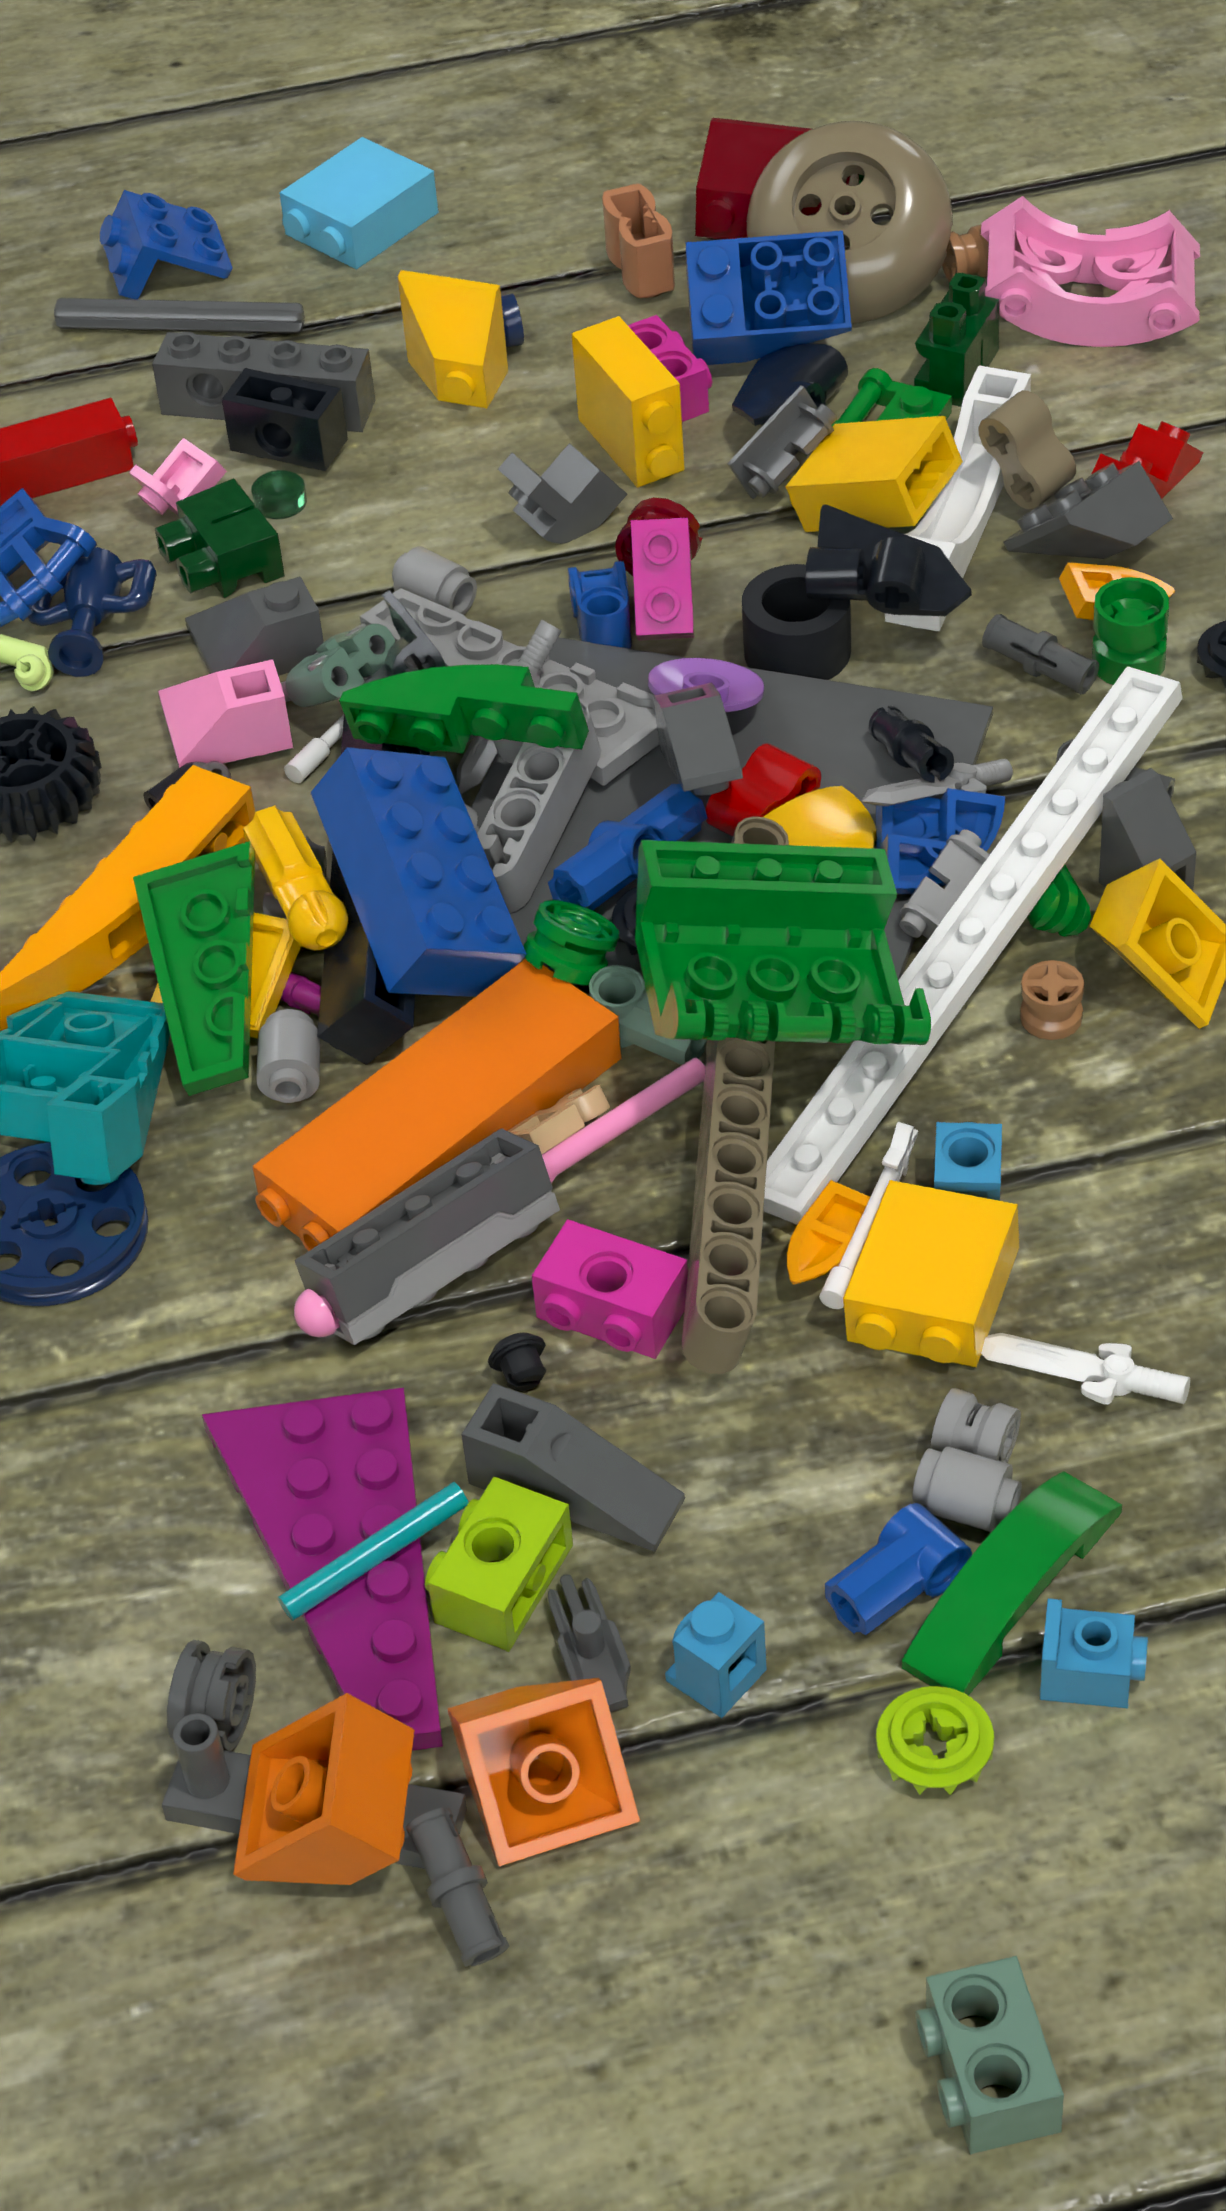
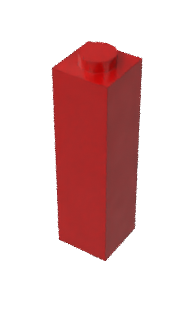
[0,397,138,506]

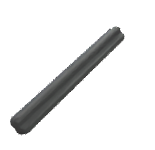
[54,298,305,334]

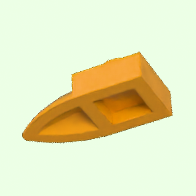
[1059,562,1175,620]
[787,1180,870,1285]

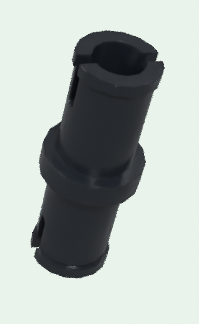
[868,706,954,783]

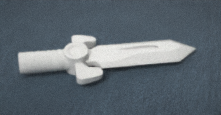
[981,1333,1190,1405]

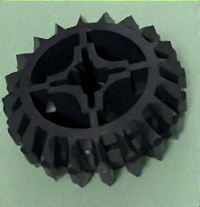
[0,706,102,843]

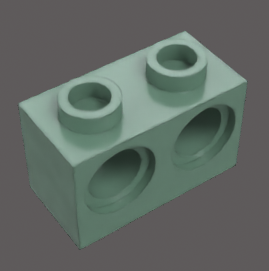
[915,1956,1064,2154]

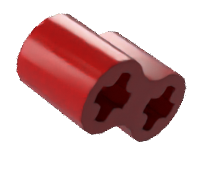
[706,743,822,837]

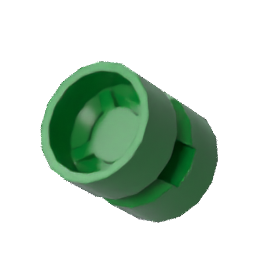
[1092,577,1169,685]

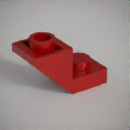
[1091,421,1204,499]

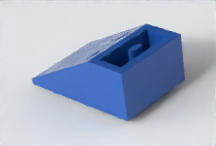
[686,230,852,365]

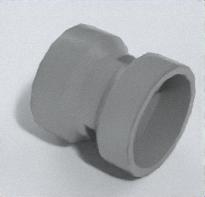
[931,1388,1021,1463]

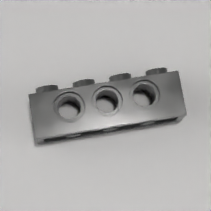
[152,332,375,432]

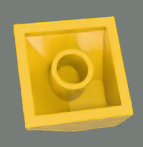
[398,270,508,409]
[1090,859,1226,1029]

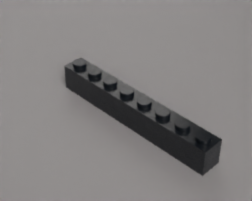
[317,664,430,1065]

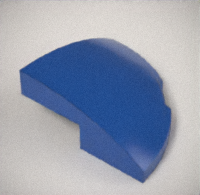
[876,788,1005,894]

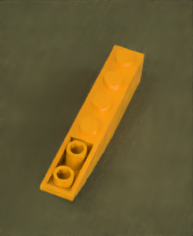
[0,765,255,1031]

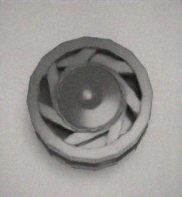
[167,1640,256,1751]

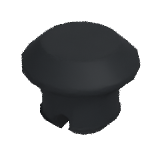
[488,1333,546,1391]

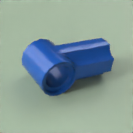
[825,1503,972,1635]

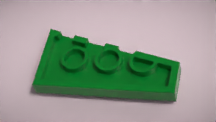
[133,841,255,1096]

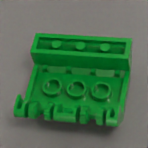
[635,840,931,1045]

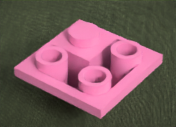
[158,660,293,768]

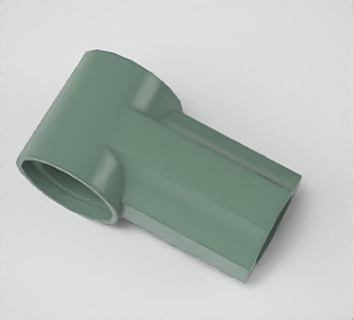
[589,965,707,1065]

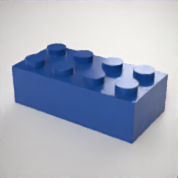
[310,747,527,997]

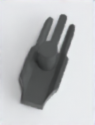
[548,1574,631,1712]

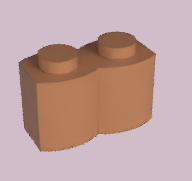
[602,183,675,298]

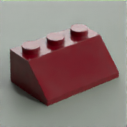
[695,117,859,249]

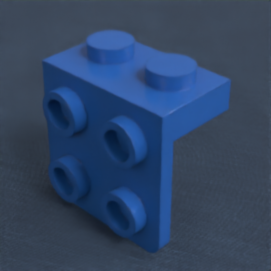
[100,190,233,299]

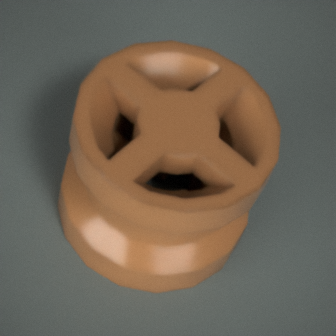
[942,225,989,282]
[1020,960,1084,1040]

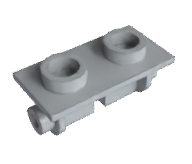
[899,830,993,939]

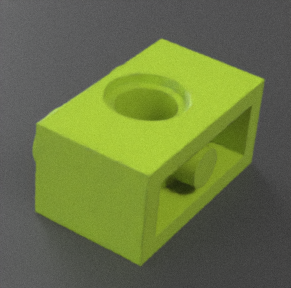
[425,1477,573,1652]

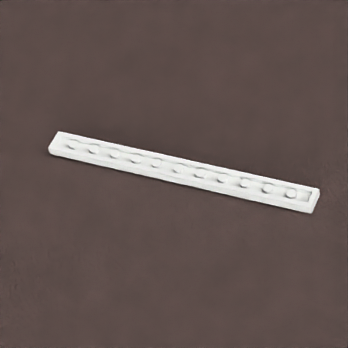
[764,666,1183,1224]

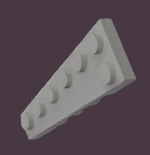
[360,588,659,786]

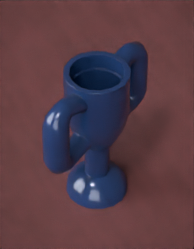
[28,547,157,677]

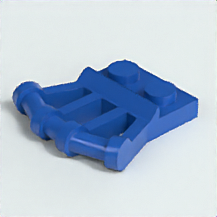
[0,488,97,627]

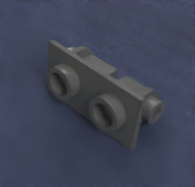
[727,386,837,499]

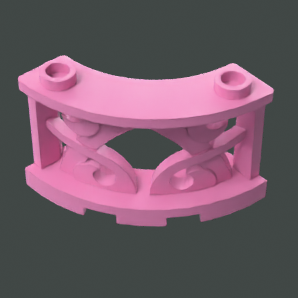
[981,196,1200,347]

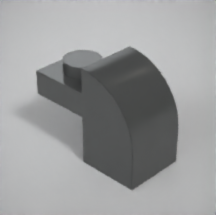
[498,443,627,543]

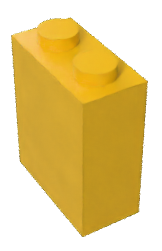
[571,316,685,488]
[785,416,963,532]
[843,1180,1019,1368]

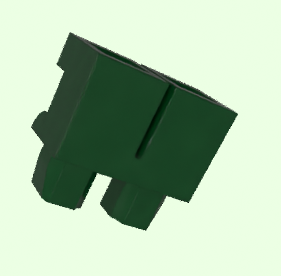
[914,273,999,407]
[155,478,285,598]

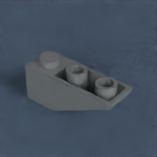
[461,1383,685,1552]

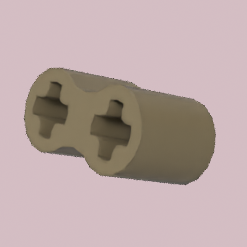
[978,390,1076,510]

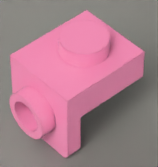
[129,438,227,515]

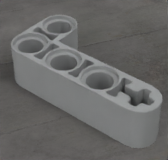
[477,699,601,913]

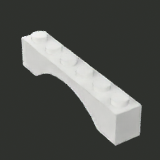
[885,365,1031,632]

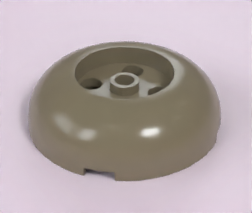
[747,121,953,323]

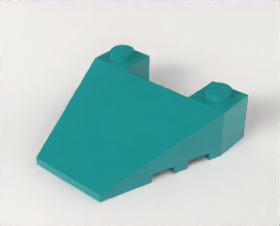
[0,991,170,1185]

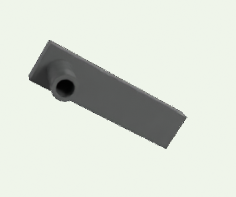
[162,1713,467,1869]

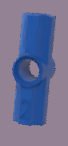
[547,784,708,911]

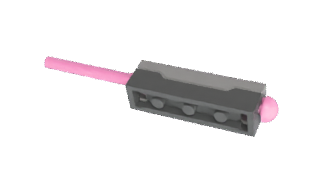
[294,1058,705,1345]

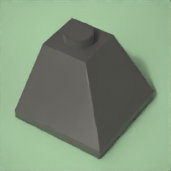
[185,576,324,676]

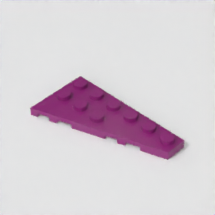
[202,1387,443,1751]

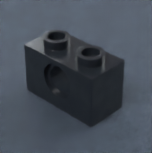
[221,368,348,471]

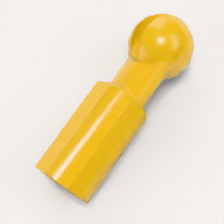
[243,805,348,951]

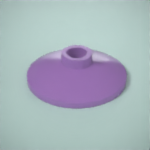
[648,658,764,713]

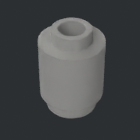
[392,546,477,615]
[257,1009,320,1103]
[912,1446,1022,1532]

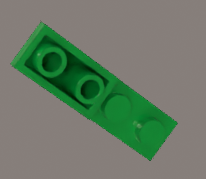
[339,664,589,753]

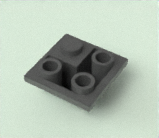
[1003,461,1173,559]

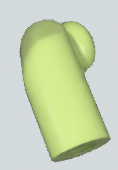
[0,634,54,691]

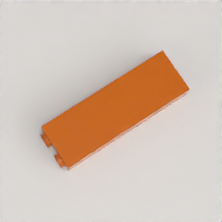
[253,959,622,1251]

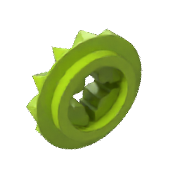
[876,1686,994,1795]

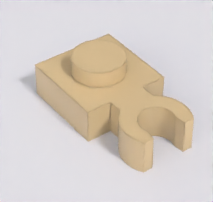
[508,1085,610,1154]

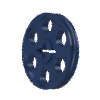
[0,1142,149,1306]

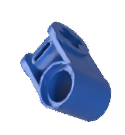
[568,561,632,649]

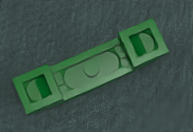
[902,1471,1122,1696]

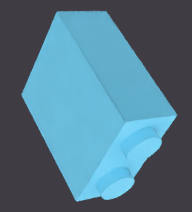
[279,137,438,270]

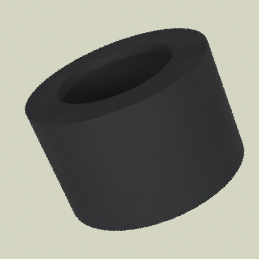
[742,564,851,680]

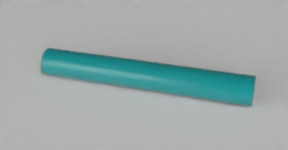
[277,1482,469,1621]

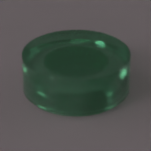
[251,470,307,519]

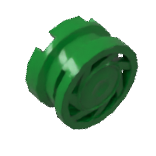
[523,900,620,985]

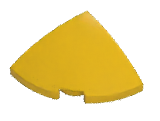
[764,786,876,848]

